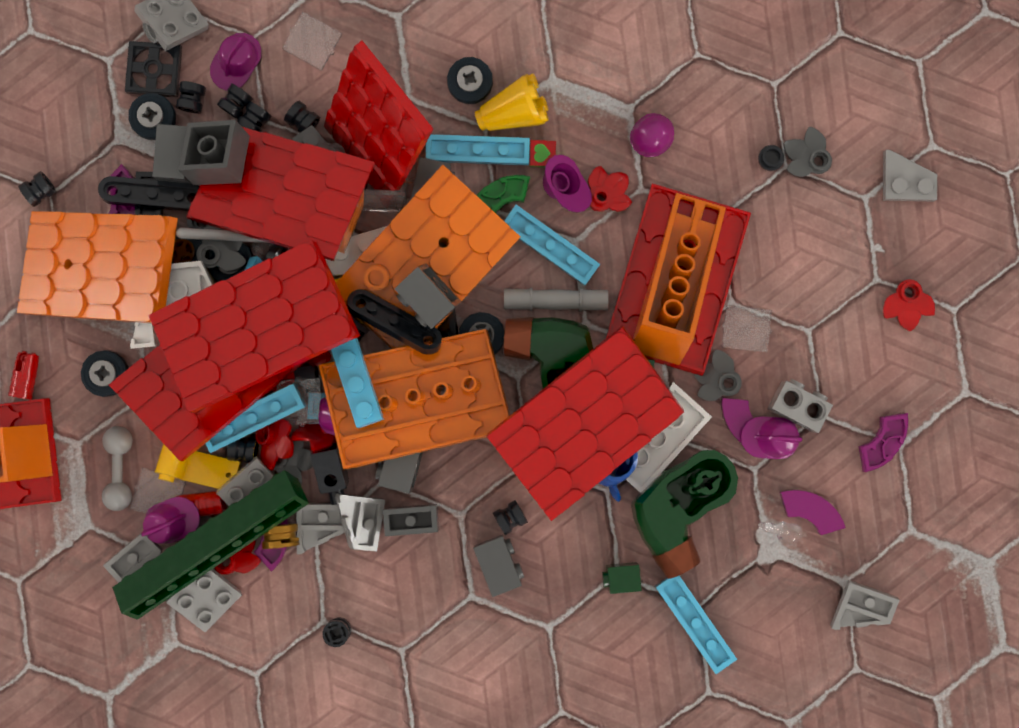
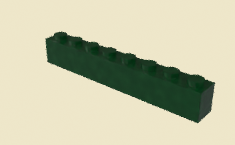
[112,470,309,620]

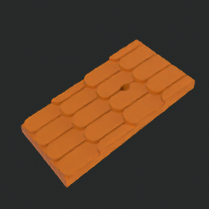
[336,165,521,349]
[17,211,178,323]
[319,329,510,469]

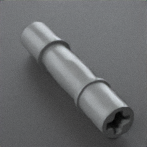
[504,288,608,312]

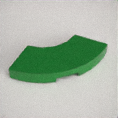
[477,175,530,213]

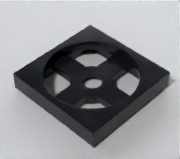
[125,41,182,97]

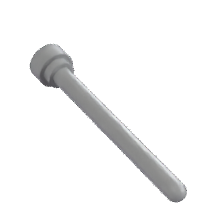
[176,228,269,243]

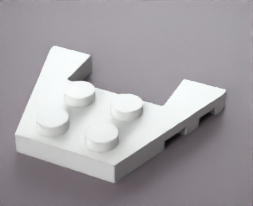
[130,261,213,349]

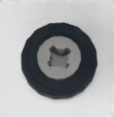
[447,57,493,104]
[128,93,176,140]
[81,350,129,397]

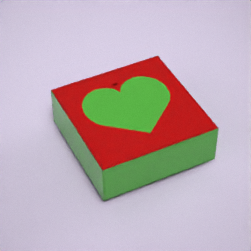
[529,140,556,168]

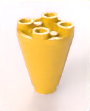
[475,73,549,131]

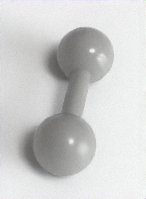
[101,426,133,511]

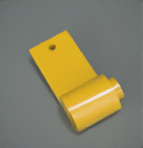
[155,444,241,489]

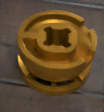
[262,524,300,549]

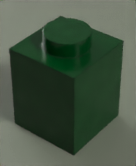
[602,562,642,594]

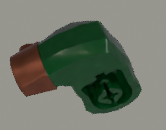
[504,317,593,390]
[631,450,738,579]

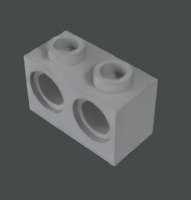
[767,379,833,433]

